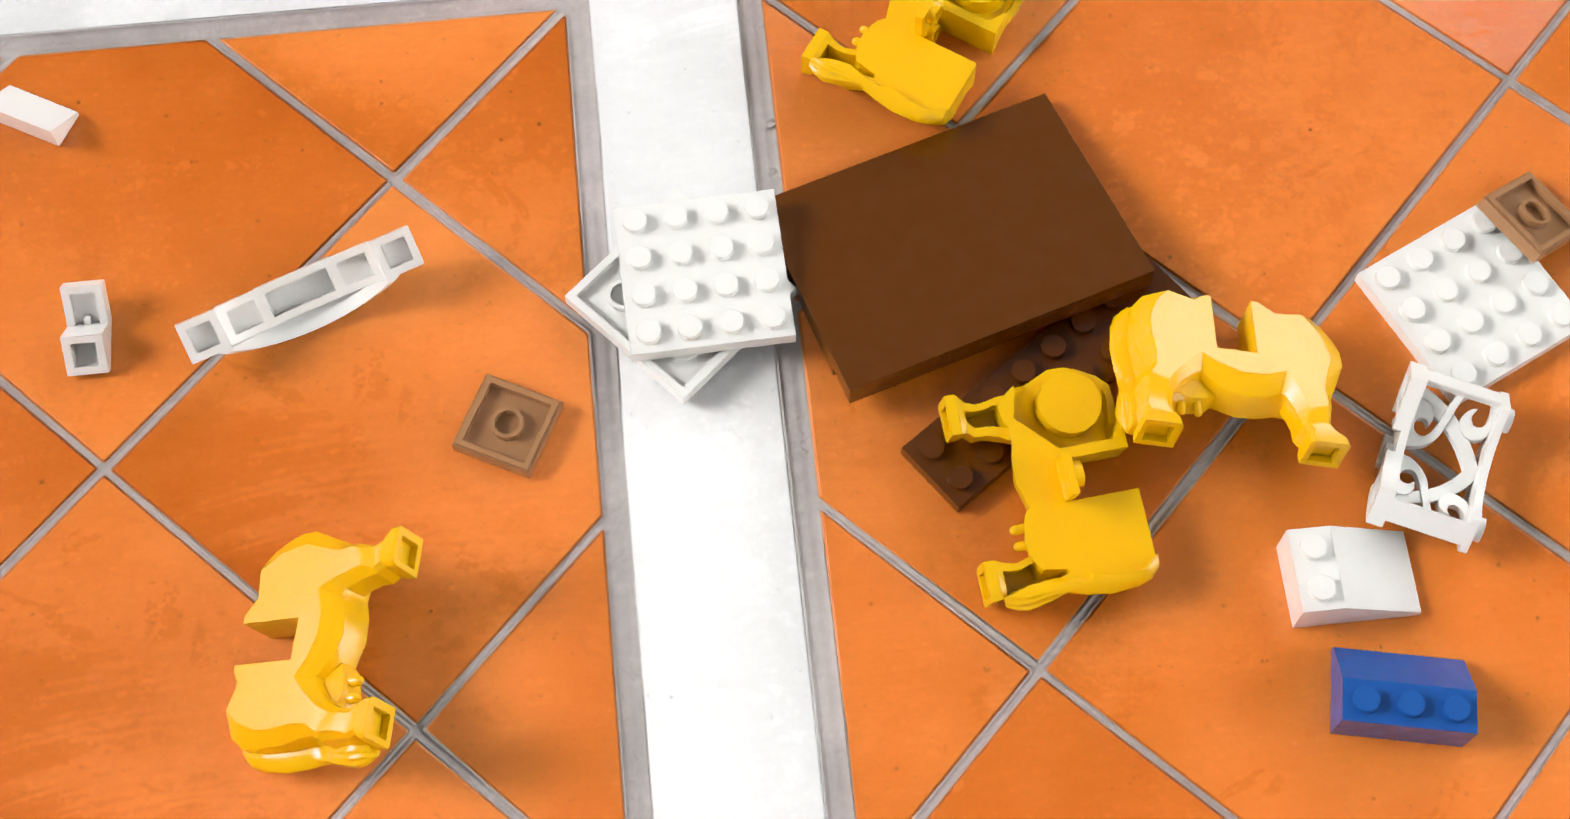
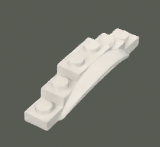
[175,225,424,364]

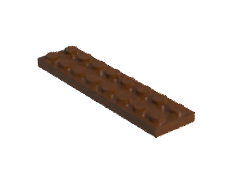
[901,253,1191,513]

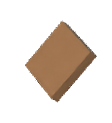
[1476,171,1570,264]
[452,374,564,479]

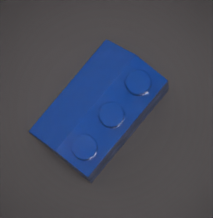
[1330,647,1478,747]

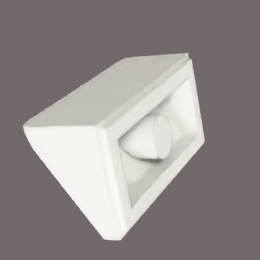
[0,85,79,146]

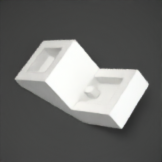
[59,279,112,376]

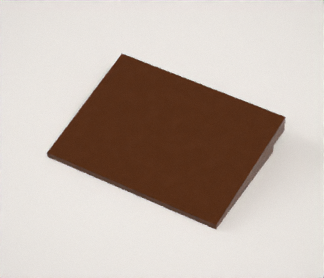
[775,93,1155,403]

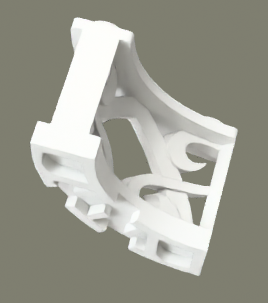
[1366,361,1515,554]

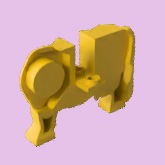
[801,0,1023,125]
[1109,290,1351,468]
[938,367,1159,611]
[226,526,423,774]

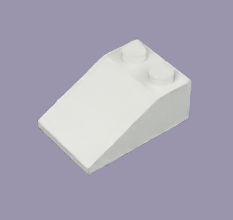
[1276,526,1422,628]

